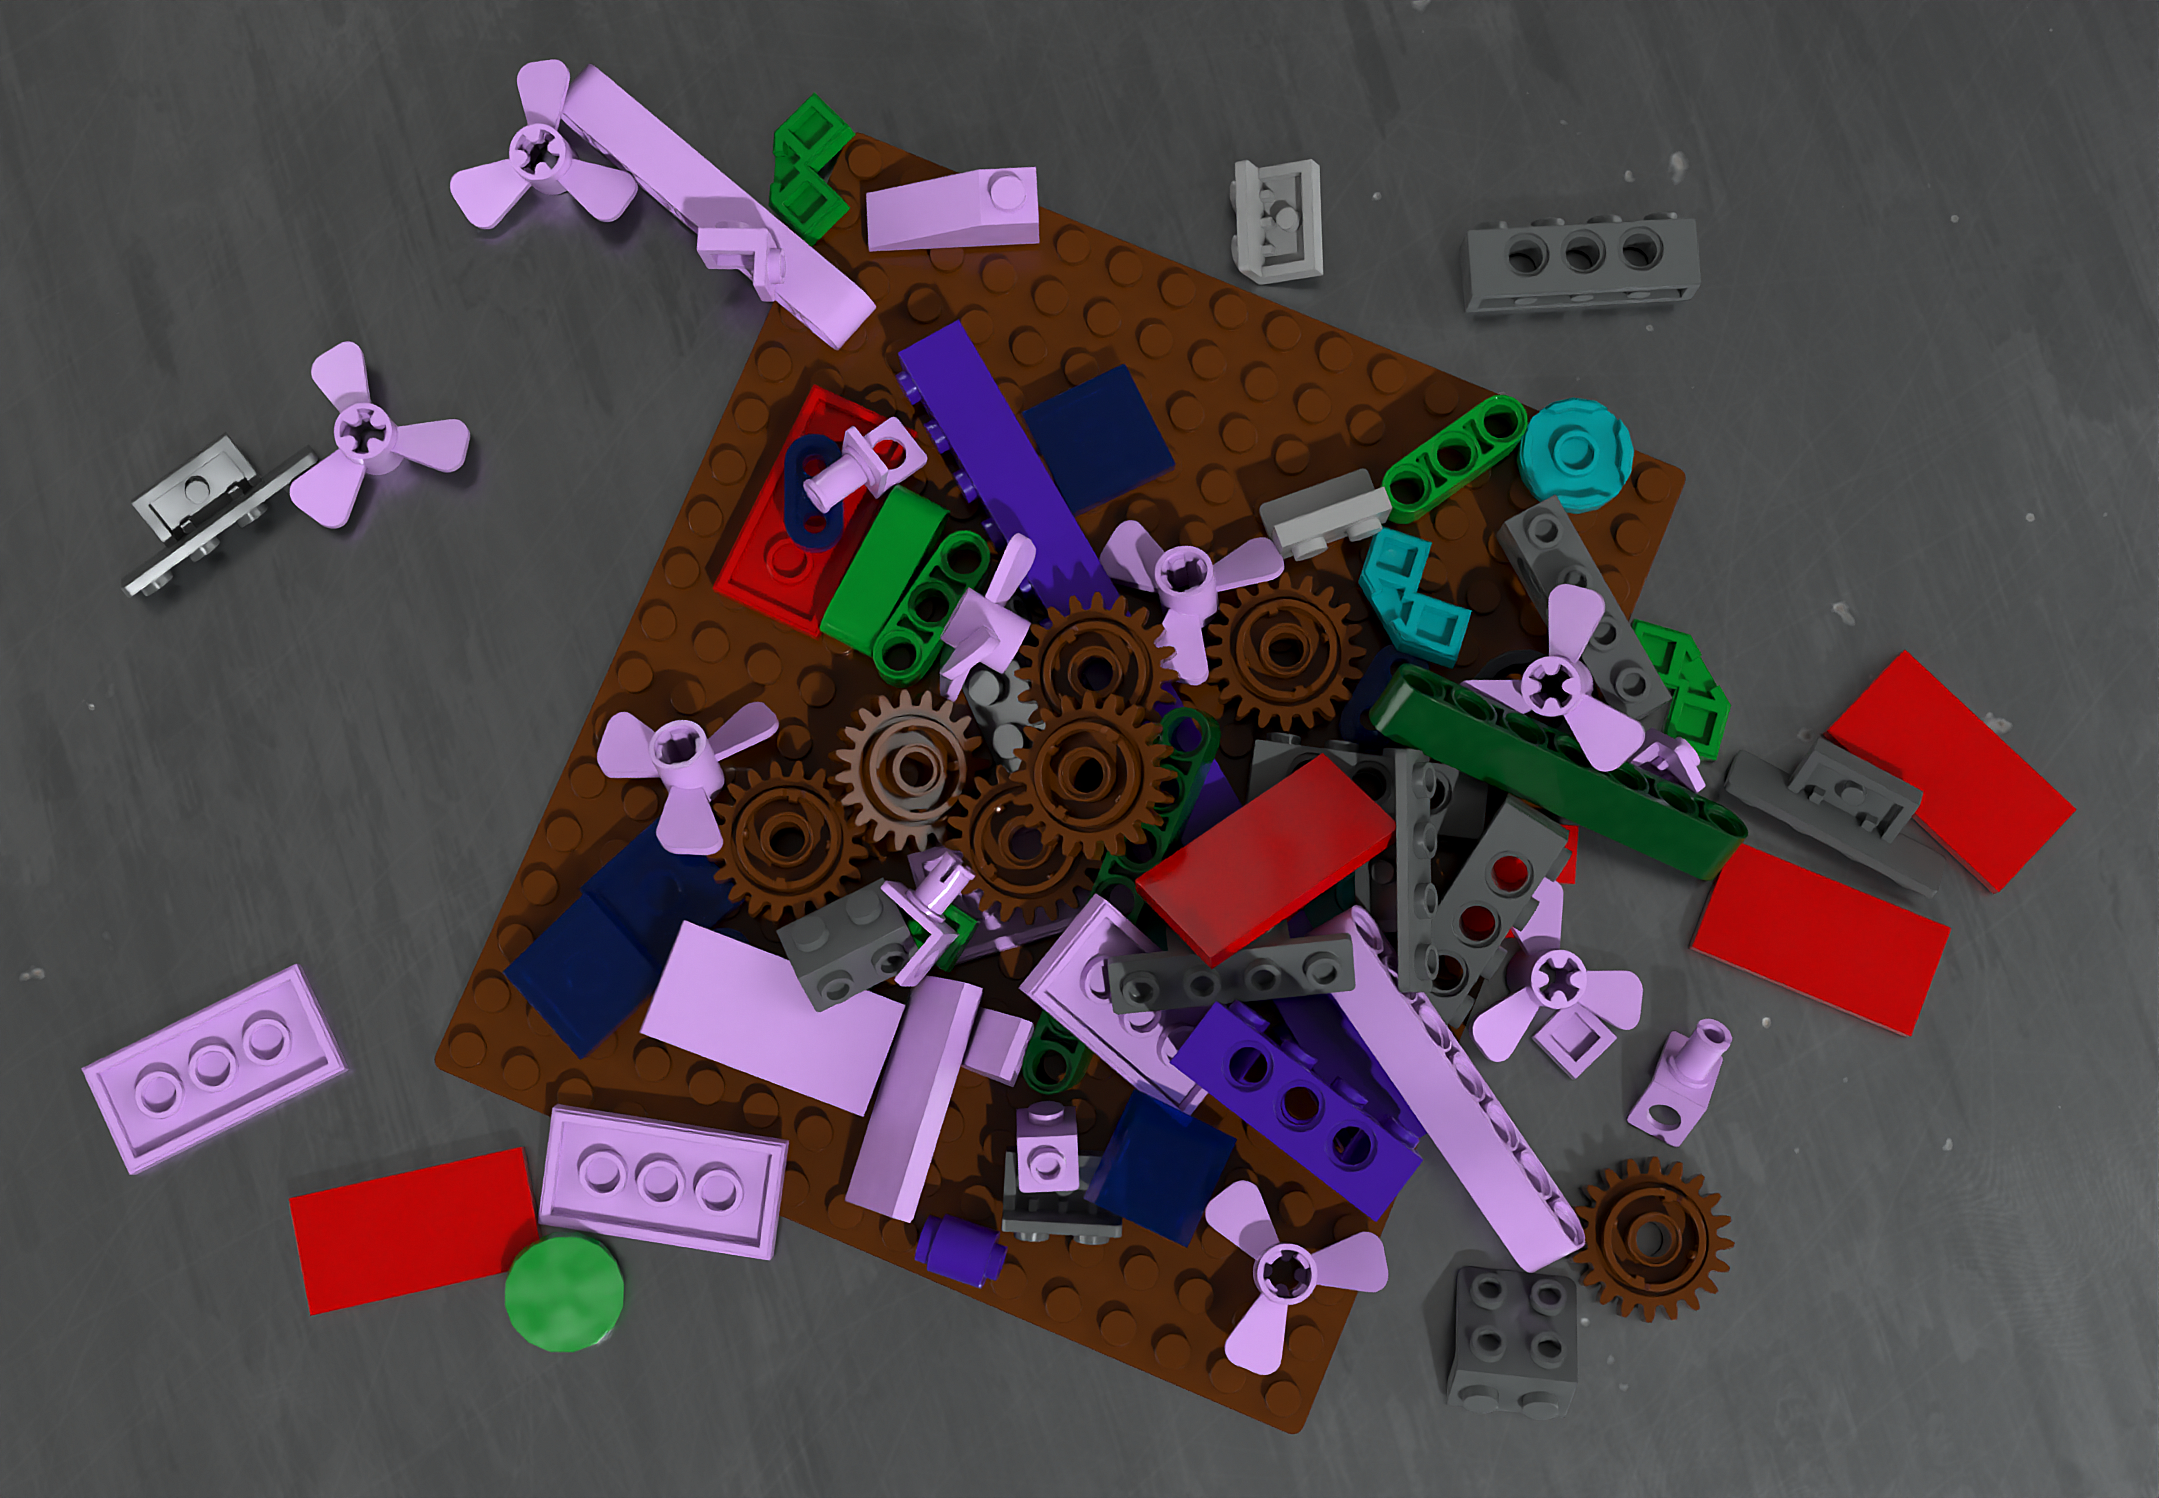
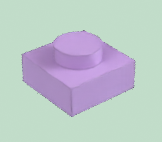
[1531,1003,1617,1080]

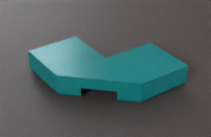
[1358,526,1472,669]

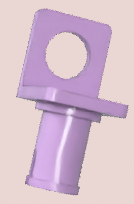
[803,417,927,514]
[880,850,976,986]
[1627,1019,1732,1147]

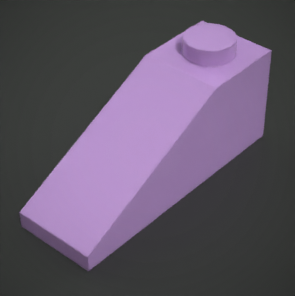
[866,167,1039,252]
[960,1007,1034,1087]

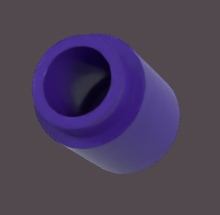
[915,1214,1008,1289]

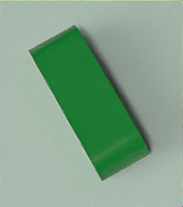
[1379,395,1528,524]
[820,484,950,657]
[873,531,991,688]

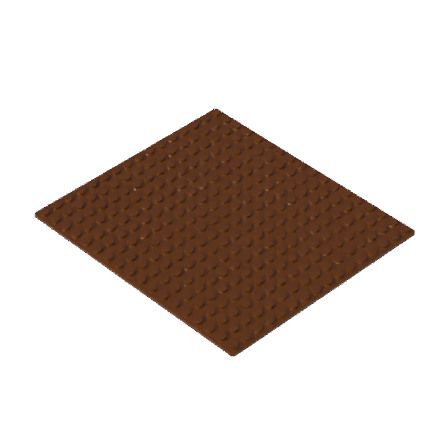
[434,132,1686,1434]

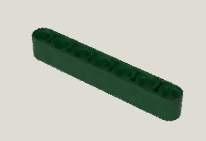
[1368,663,1748,881]
[1022,707,1221,1095]

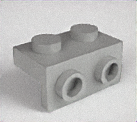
[1230,159,1323,285]
[1259,469,1392,561]

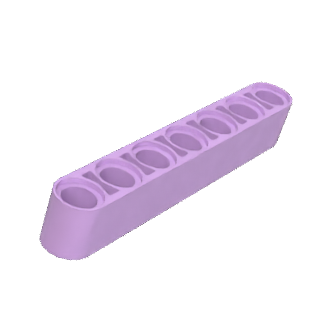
[561,64,876,350]
[1304,905,1585,1273]

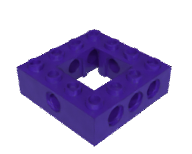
[1169,999,1423,1222]

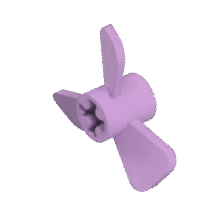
[450,59,638,229]
[290,341,470,529]
[1099,520,1284,685]
[939,533,1036,702]
[1459,584,1645,772]
[597,702,779,855]
[1469,877,1643,1062]
[1205,1180,1388,1375]

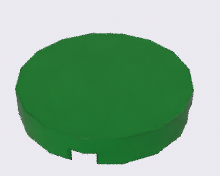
[505,1232,624,1352]

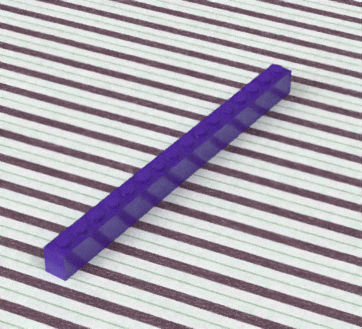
[895,319,1427,1152]

